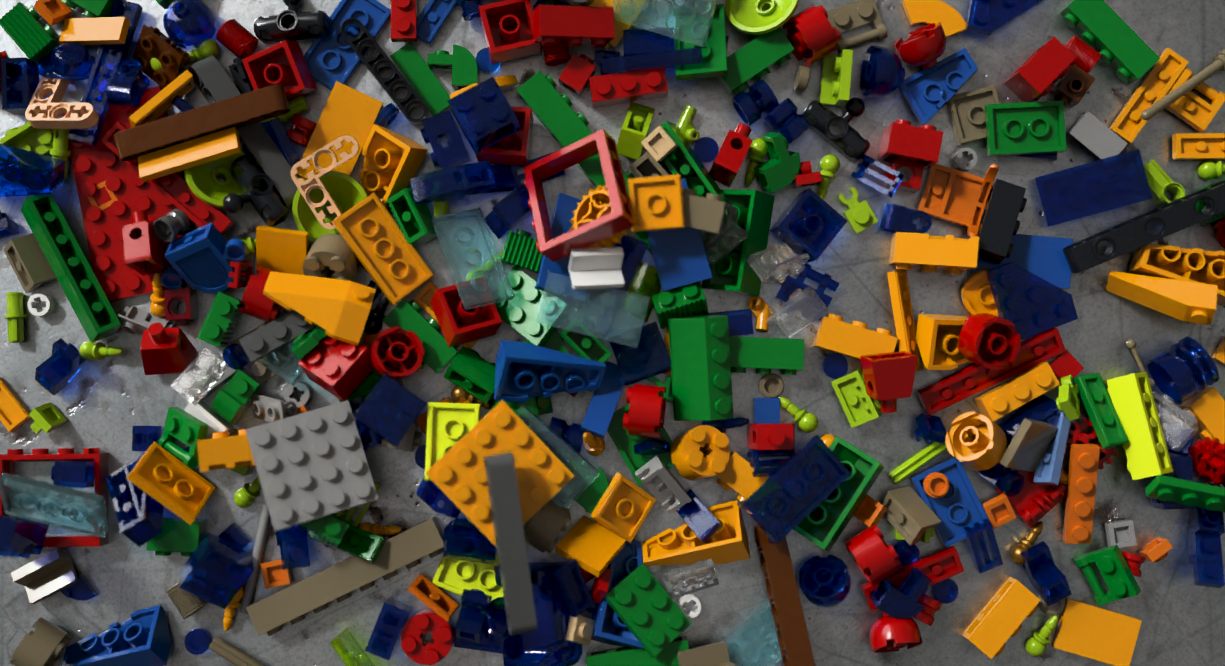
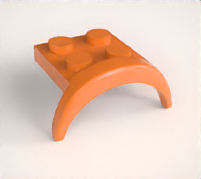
[916,164,999,236]

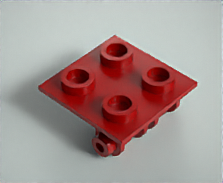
[996,468,1067,528]

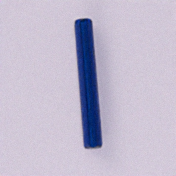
[601,47,703,74]

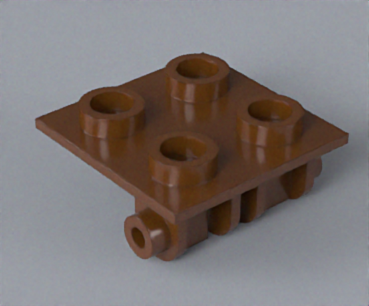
[131,25,191,89]

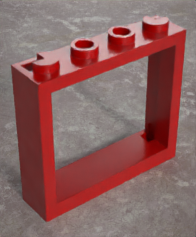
[524,129,635,263]
[0,448,109,548]

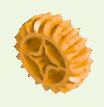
[569,185,630,248]

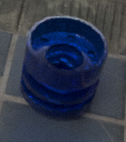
[1147,337,1219,405]

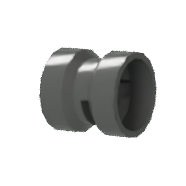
[153,209,190,242]

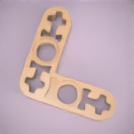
[25,64,99,129]
[291,135,360,229]

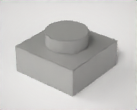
[1104,519,1137,548]

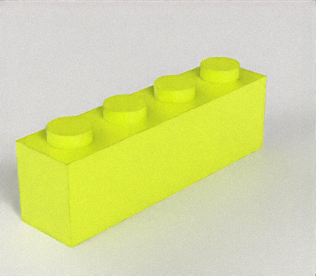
[1106,372,1173,480]

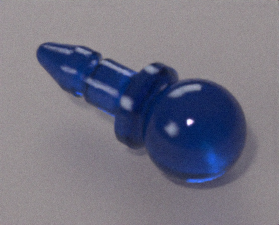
[702,417,749,433]

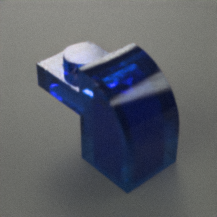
[483,185,533,239]
[35,338,86,396]
[1021,541,1072,606]
[869,567,931,619]
[455,589,492,643]

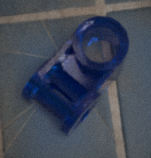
[106,59,150,107]
[880,203,932,233]

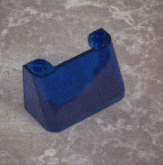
[494,562,583,666]

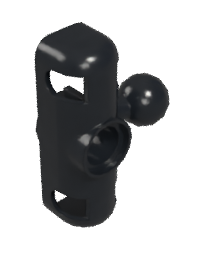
[253,0,331,43]
[801,97,870,162]
[223,155,289,227]

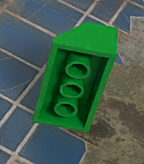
[702,189,775,296]
[668,314,734,421]
[781,436,884,553]

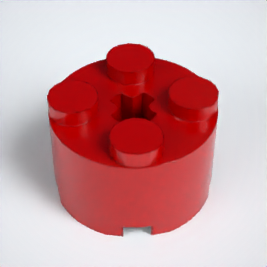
[783,5,841,66]
[240,265,284,323]
[958,313,1021,370]
[623,384,667,439]
[844,525,902,587]
[401,609,456,665]

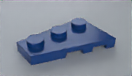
[898,48,978,125]

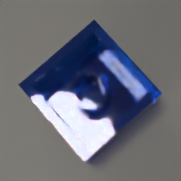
[447,77,521,154]
[770,188,847,263]
[353,374,427,449]
[179,532,254,609]

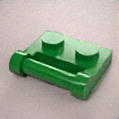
[157,407,208,469]
[1074,545,1141,606]

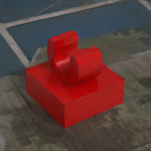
[793,161,822,189]

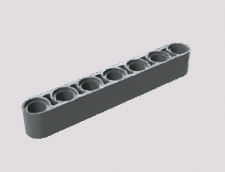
[188,55,298,209]
[484,452,537,636]

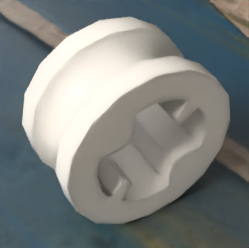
[27,294,55,317]
[678,594,701,619]

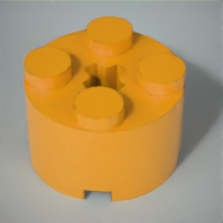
[945,412,1007,471]
[670,425,730,481]

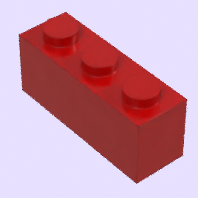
[533,5,615,48]
[589,66,668,108]

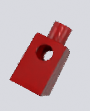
[709,123,752,188]
[122,211,168,276]
[140,323,197,375]
[861,351,917,413]
[747,423,795,450]

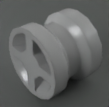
[284,382,314,407]

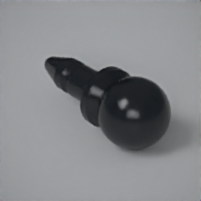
[363,295,390,335]

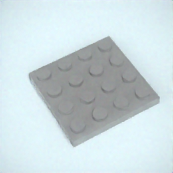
[245,400,379,532]

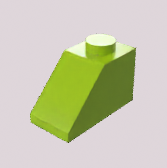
[617,102,655,160]

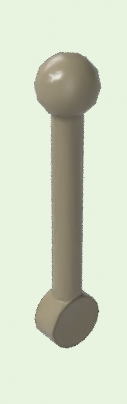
[1126,339,1155,388]

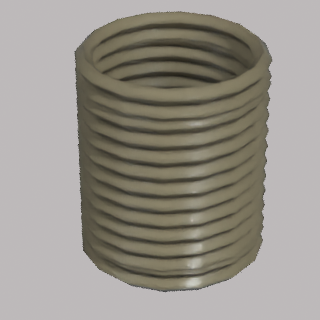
[166,577,208,619]

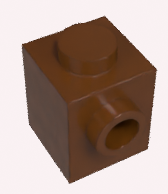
[1050,64,1095,108]

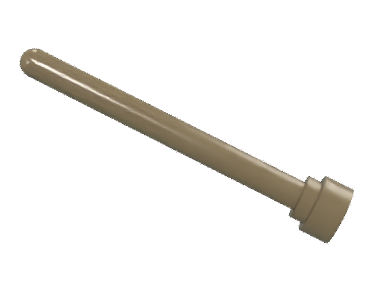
[1141,49,1225,120]

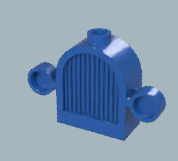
[161,222,247,293]

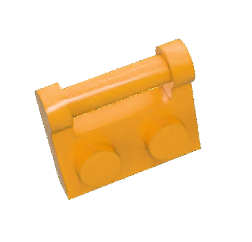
[1165,67,1225,132]

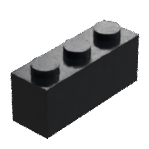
[977,179,1027,265]

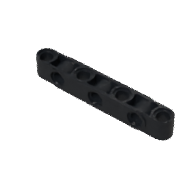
[1062,180,1225,274]

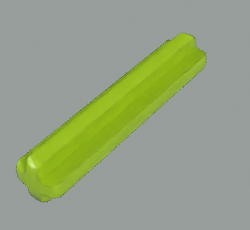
[888,433,947,485]

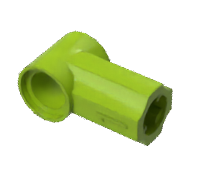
[1135,159,1185,207]

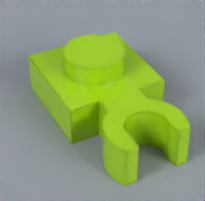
[837,187,878,235]
[1056,375,1080,421]

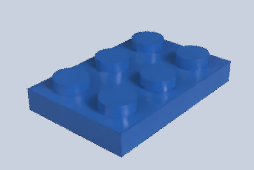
[911,457,992,547]

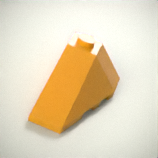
[358,124,428,213]
[263,271,376,346]
[1105,271,1218,325]
[916,314,1023,370]
[642,500,750,566]

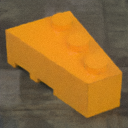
[889,232,979,275]
[197,429,255,472]

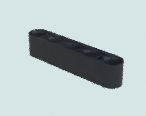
[341,18,428,126]

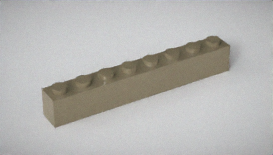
[246,516,448,636]

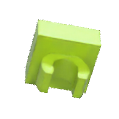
[29,402,67,434]

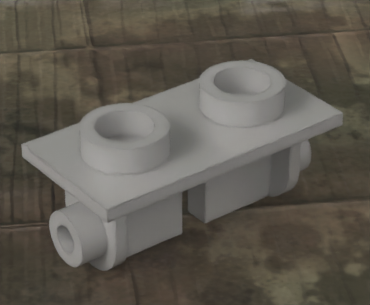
[117,306,174,335]
[251,393,297,422]

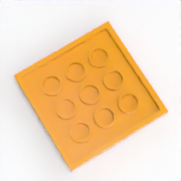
[425,400,574,548]

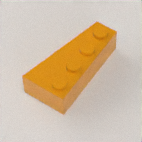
[1128,244,1225,306]

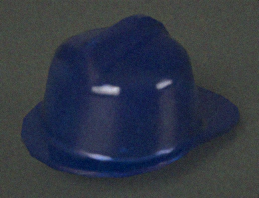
[36,42,99,80]

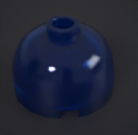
[163,0,216,49]
[860,46,905,97]
[799,555,851,608]

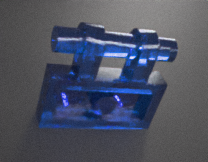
[775,260,839,321]

